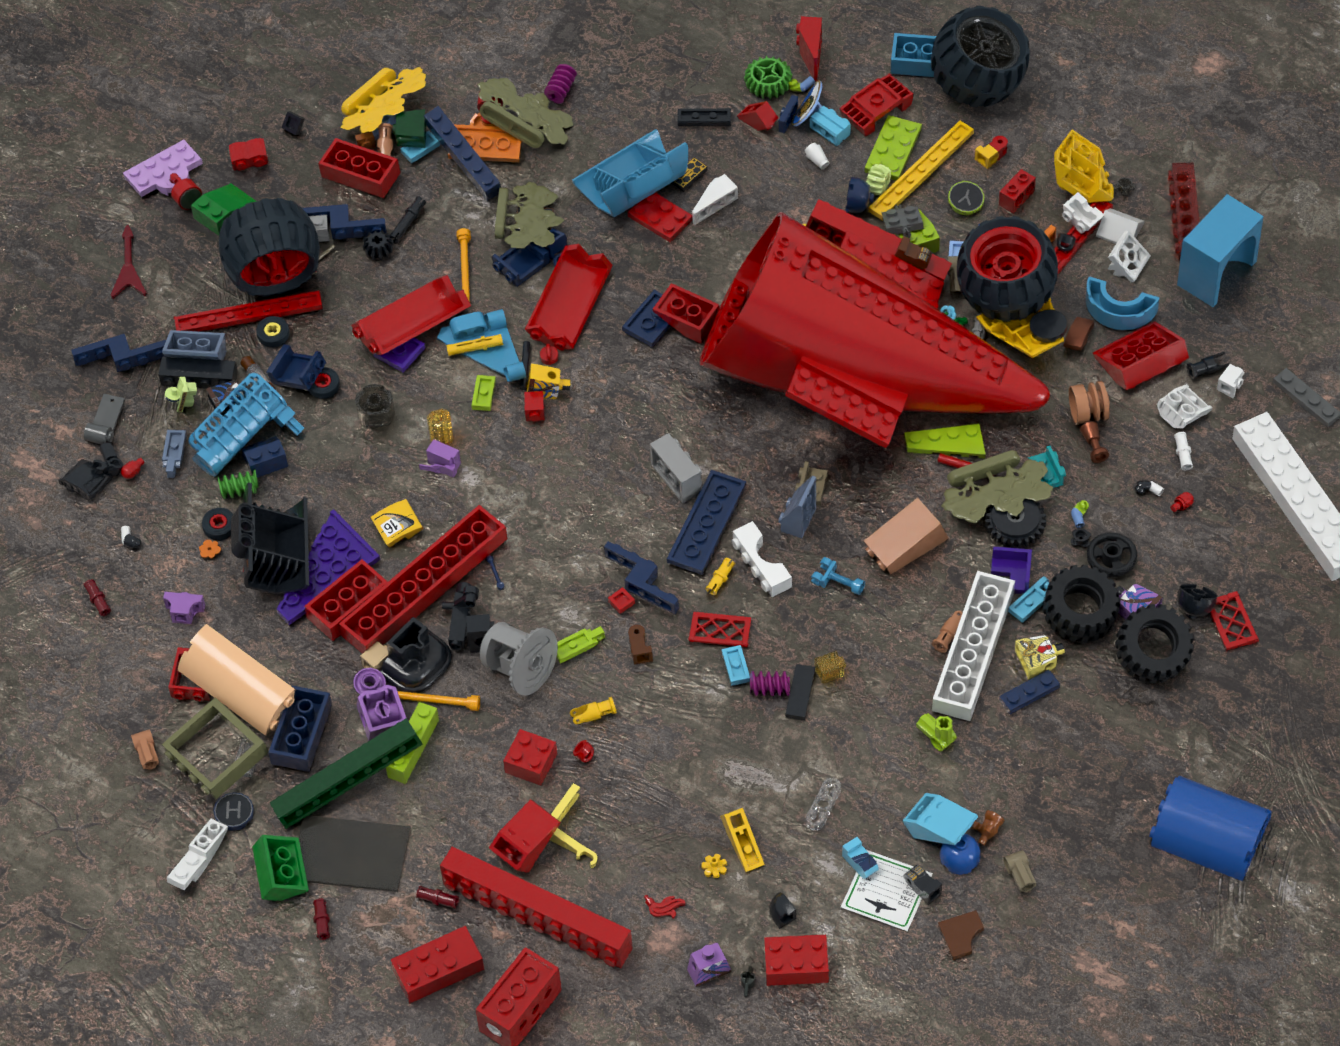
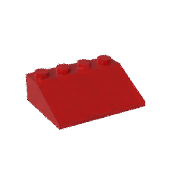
[1093,321,1189,390]

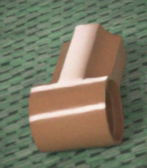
[131,729,159,770]

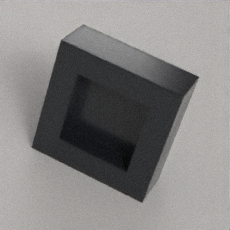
[281,111,305,135]

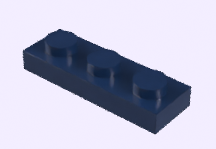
[999,670,1060,714]

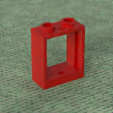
[168,647,211,702]

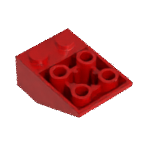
[489,799,561,873]

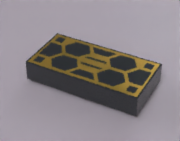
[671,158,708,192]

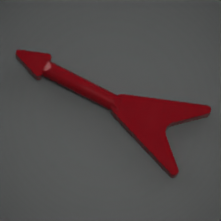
[111,225,147,299]

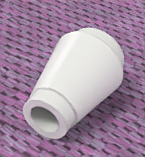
[805,143,830,169]

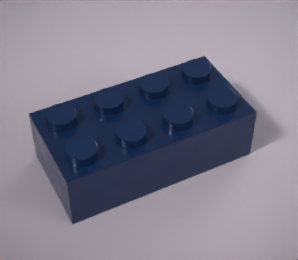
[268,685,332,772]

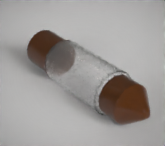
[240,356,276,390]

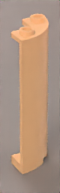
[178,624,295,736]

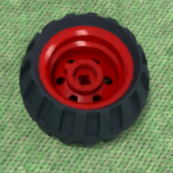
[957,216,1058,322]

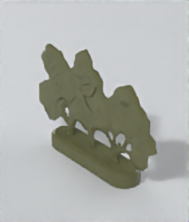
[477,78,574,148]
[495,182,565,248]
[941,450,1053,523]

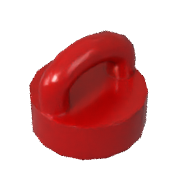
[540,344,559,365]
[573,740,594,763]

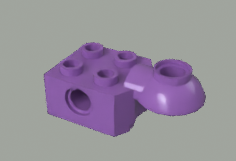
[353,668,406,741]

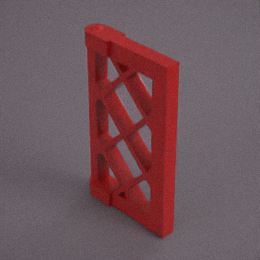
[1210,591,1259,651]
[688,612,751,648]

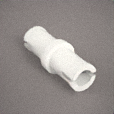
[1174,432,1193,471]

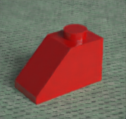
[737,101,779,131]

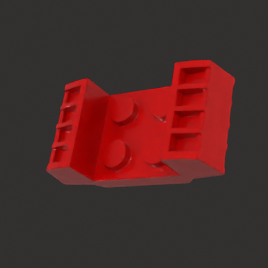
[840,73,914,137]

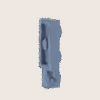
[162,430,187,478]

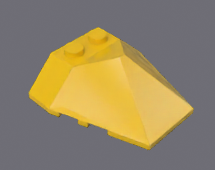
[1054,130,1114,203]
[976,297,1064,358]

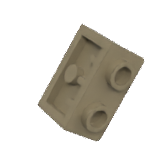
[795,461,828,506]

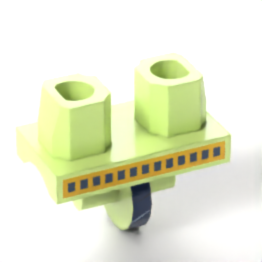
[165,377,197,412]

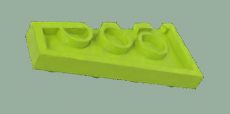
[904,424,986,459]

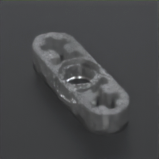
[806,777,841,830]

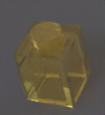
[814,651,846,684]

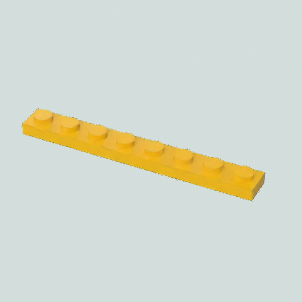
[868,120,974,221]

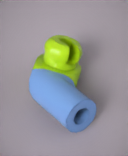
[788,76,815,92]
[1071,500,1089,528]

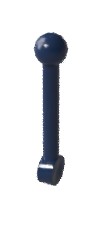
[486,555,504,590]

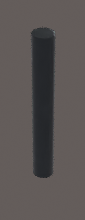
[520,341,530,390]

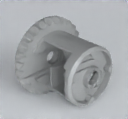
[480,622,558,696]

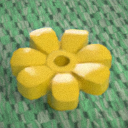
[701,854,727,878]

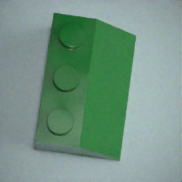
[252,835,309,901]

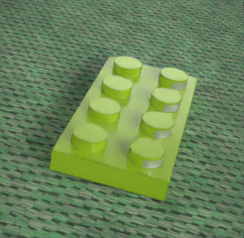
[864,115,922,181]

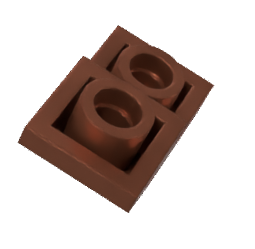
[1063,317,1094,350]

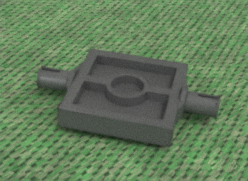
[882,204,924,238]

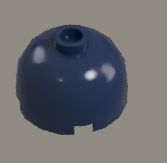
[845,177,874,214]

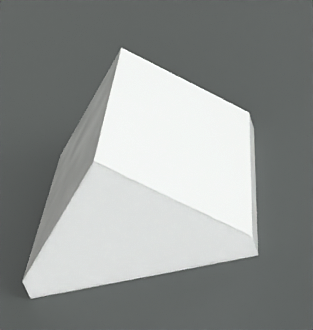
[1096,209,1145,248]

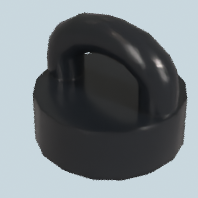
[1056,233,1076,252]

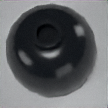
[1177,583,1217,619]

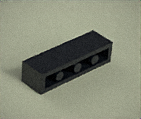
[158,357,238,389]

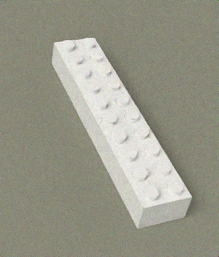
[1232,412,1340,581]

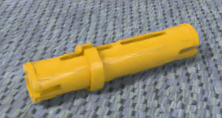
[446,334,503,356]

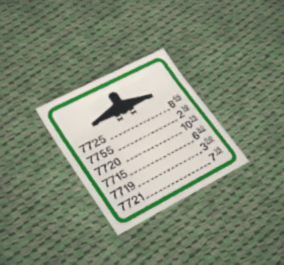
[841,850,933,931]

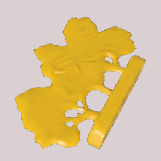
[340,67,426,133]

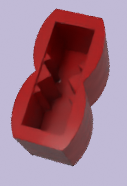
[229,138,268,170]

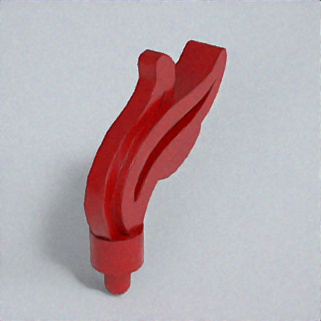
[644,895,686,918]

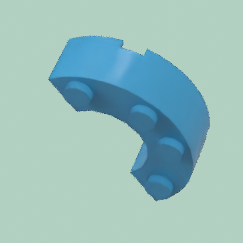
[1086,277,1159,331]

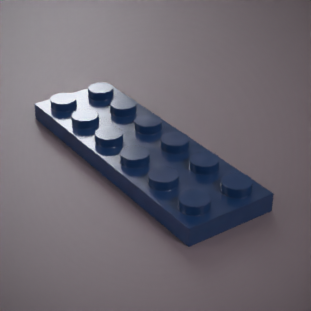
[667,470,747,575]

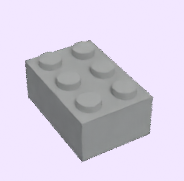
[650,433,702,504]

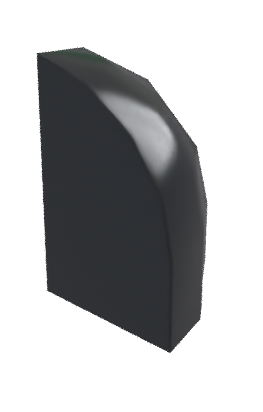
[769,892,796,929]

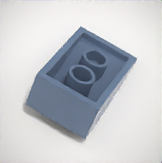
[778,476,816,538]

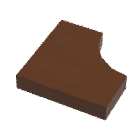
[938,910,984,960]

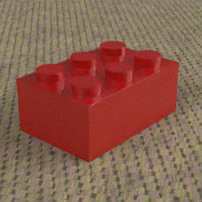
[764,934,829,986]

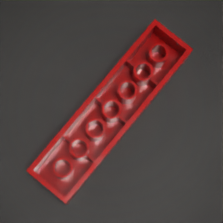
[806,199,952,281]

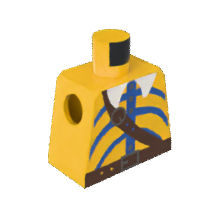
[527,363,570,399]

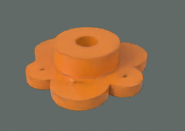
[199,540,221,559]

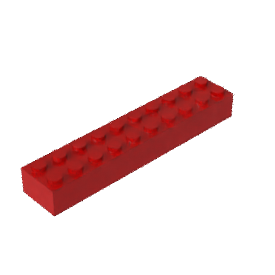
[339,505,508,654]
[440,846,633,969]

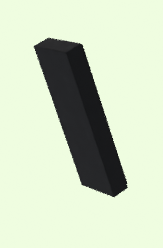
[677,108,731,126]
[785,664,815,720]

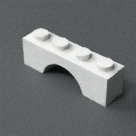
[732,521,792,597]

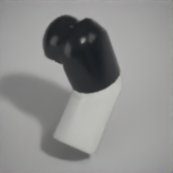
[1134,480,1164,496]
[121,526,141,548]

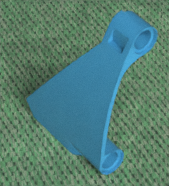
[437,309,526,382]

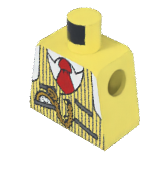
[1015,635,1065,680]

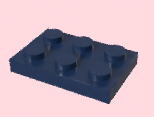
[622,290,671,348]

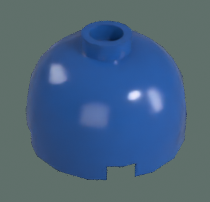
[940,834,981,875]

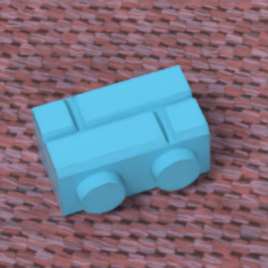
[810,106,851,146]

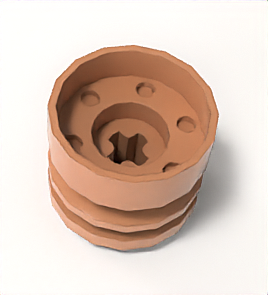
[1068,381,1110,425]

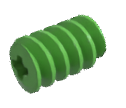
[218,470,259,499]

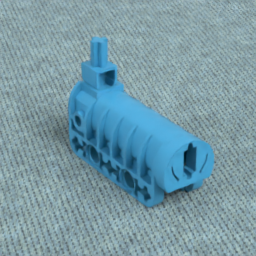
[188,373,304,477]

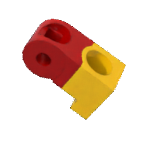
[974,136,1008,169]

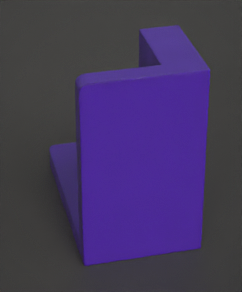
[991,547,1032,594]

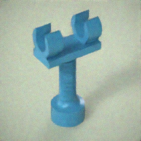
[811,557,865,595]

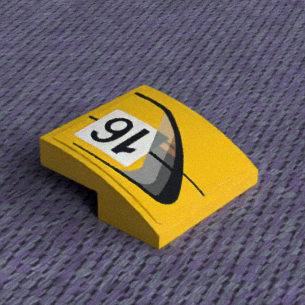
[371,499,424,548]

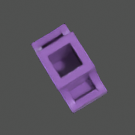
[163,592,205,624]

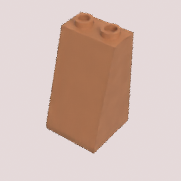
[864,497,949,574]

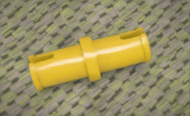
[705,558,735,595]

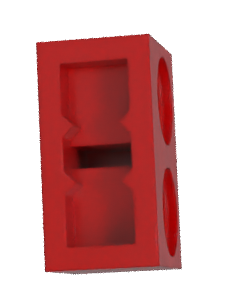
[999,169,1036,214]

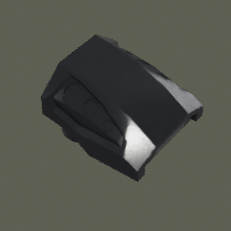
[58,459,113,500]

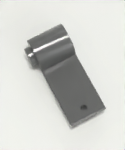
[84,394,125,444]

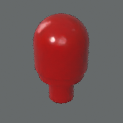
[121,458,145,479]
[1170,492,1194,512]

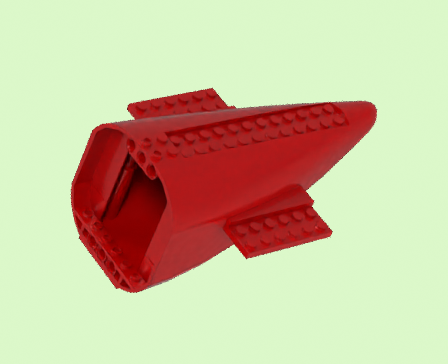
[700,212,1050,448]

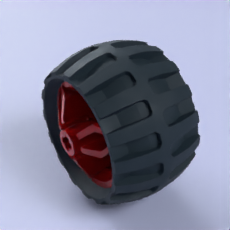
[219,198,320,296]

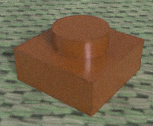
[355,131,376,149]

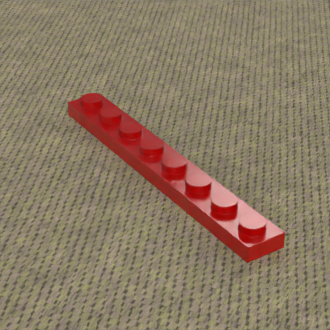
[174,291,323,332]

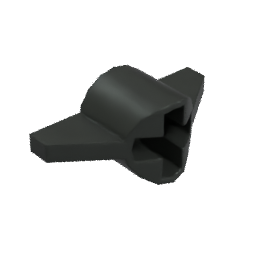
[741,966,755,998]

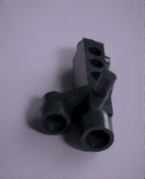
[442,582,479,650]

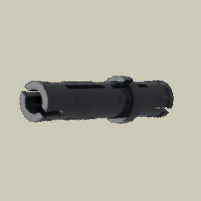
[390,196,426,244]

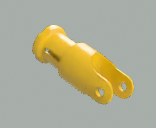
[570,697,617,724]

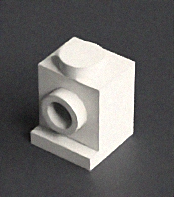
[1217,364,1244,398]

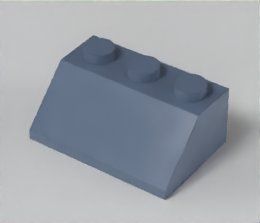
[162,330,227,360]

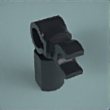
[91,443,123,476]

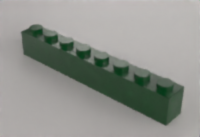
[269,718,423,829]

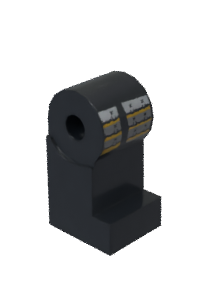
[903,865,942,905]

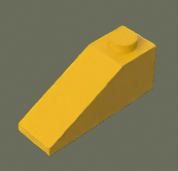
[720,808,765,872]

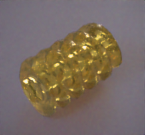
[427,409,454,446]

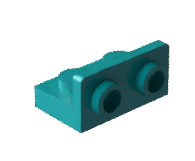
[1028,445,1066,488]

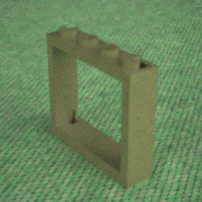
[162,697,269,799]

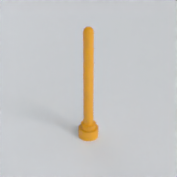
[456,228,471,302]
[397,691,481,711]

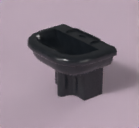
[380,617,452,693]

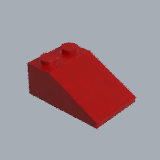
[796,16,822,81]
[652,283,719,344]

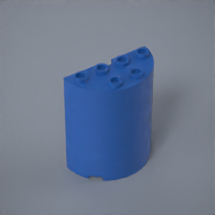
[1149,776,1272,881]

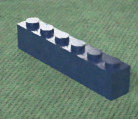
[424,106,501,202]

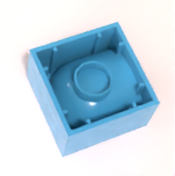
[1177,194,1264,307]

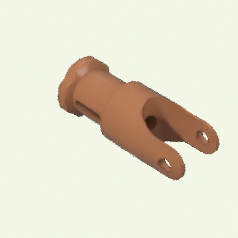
[377,123,393,156]
[932,611,963,653]

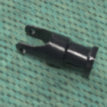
[1186,352,1230,380]

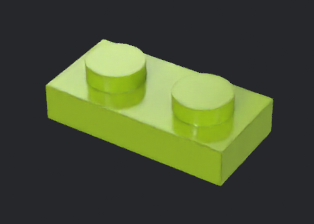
[471,375,496,411]

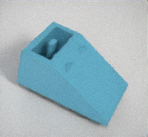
[903,793,978,845]

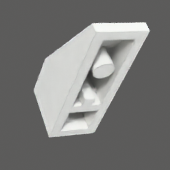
[692,174,738,225]

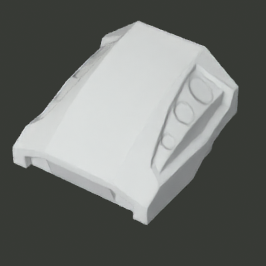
[1157,384,1212,428]

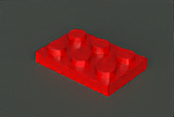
[628,193,693,243]

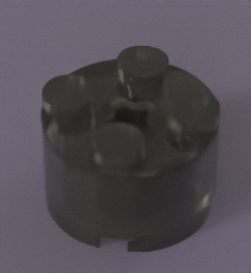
[355,384,395,428]

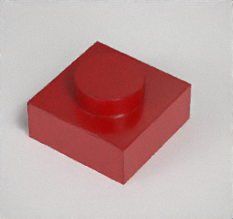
[608,587,635,614]

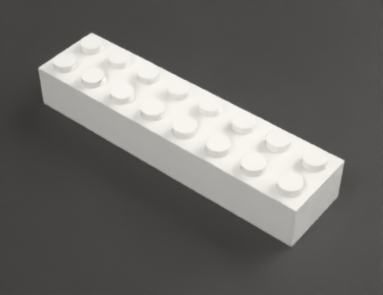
[932,571,1015,721]

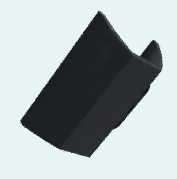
[231,482,309,594]

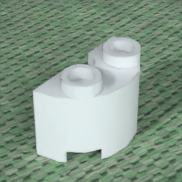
[1062,192,1104,233]

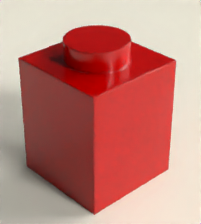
[524,391,545,422]

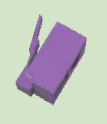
[419,440,461,478]

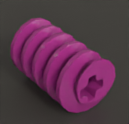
[544,64,577,104]
[750,671,790,696]

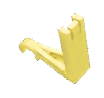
[550,783,597,868]

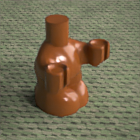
[970,810,1005,846]

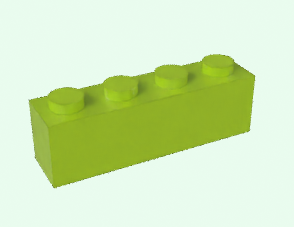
[386,702,439,784]

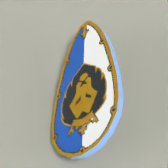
[791,80,822,127]

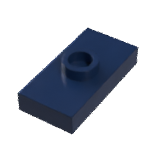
[778,95,798,133]

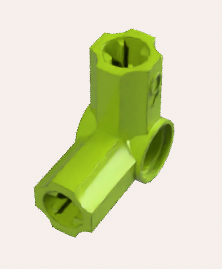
[916,713,957,751]

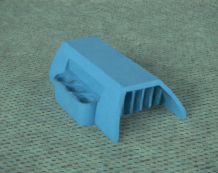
[572,129,688,217]

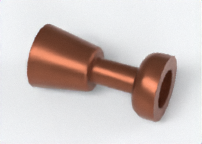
[1080,422,1109,463]

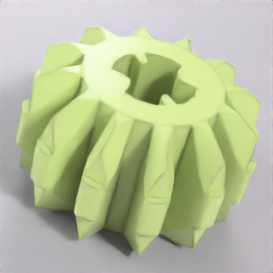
[866,164,891,195]

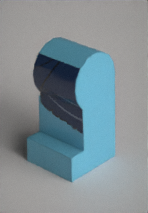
[842,837,879,879]

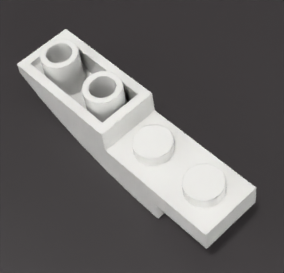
[167,819,228,890]

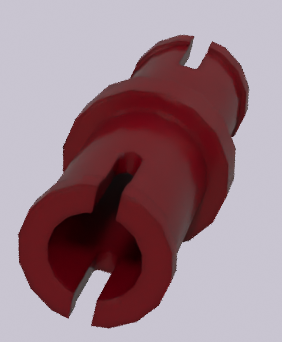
[83,579,111,616]
[416,886,459,909]
[313,898,330,940]

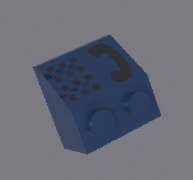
[241,436,288,477]

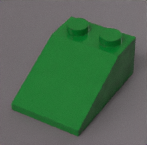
[191,184,256,236]

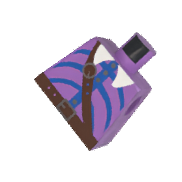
[1117,584,1163,620]
[687,943,731,987]

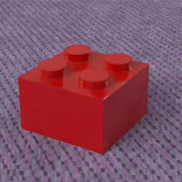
[503,729,558,786]

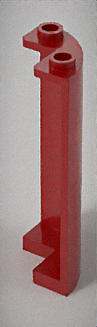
[525,244,613,351]
[351,275,471,355]

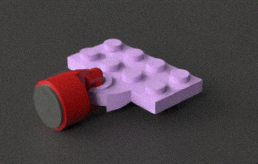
[123,140,203,210]

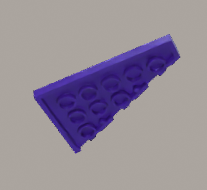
[277,509,380,625]

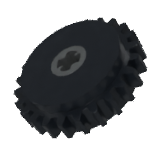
[985,499,1046,548]

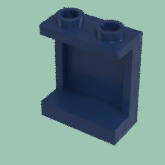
[492,242,550,287]
[266,345,326,390]

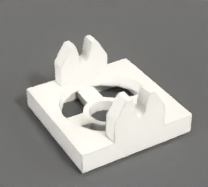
[1108,230,1151,283]

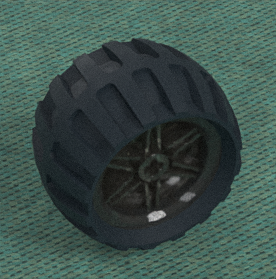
[931,6,1030,107]

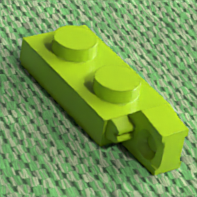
[557,626,605,664]

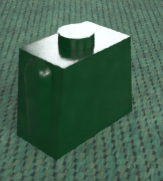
[393,109,426,148]

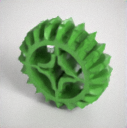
[744,55,792,99]

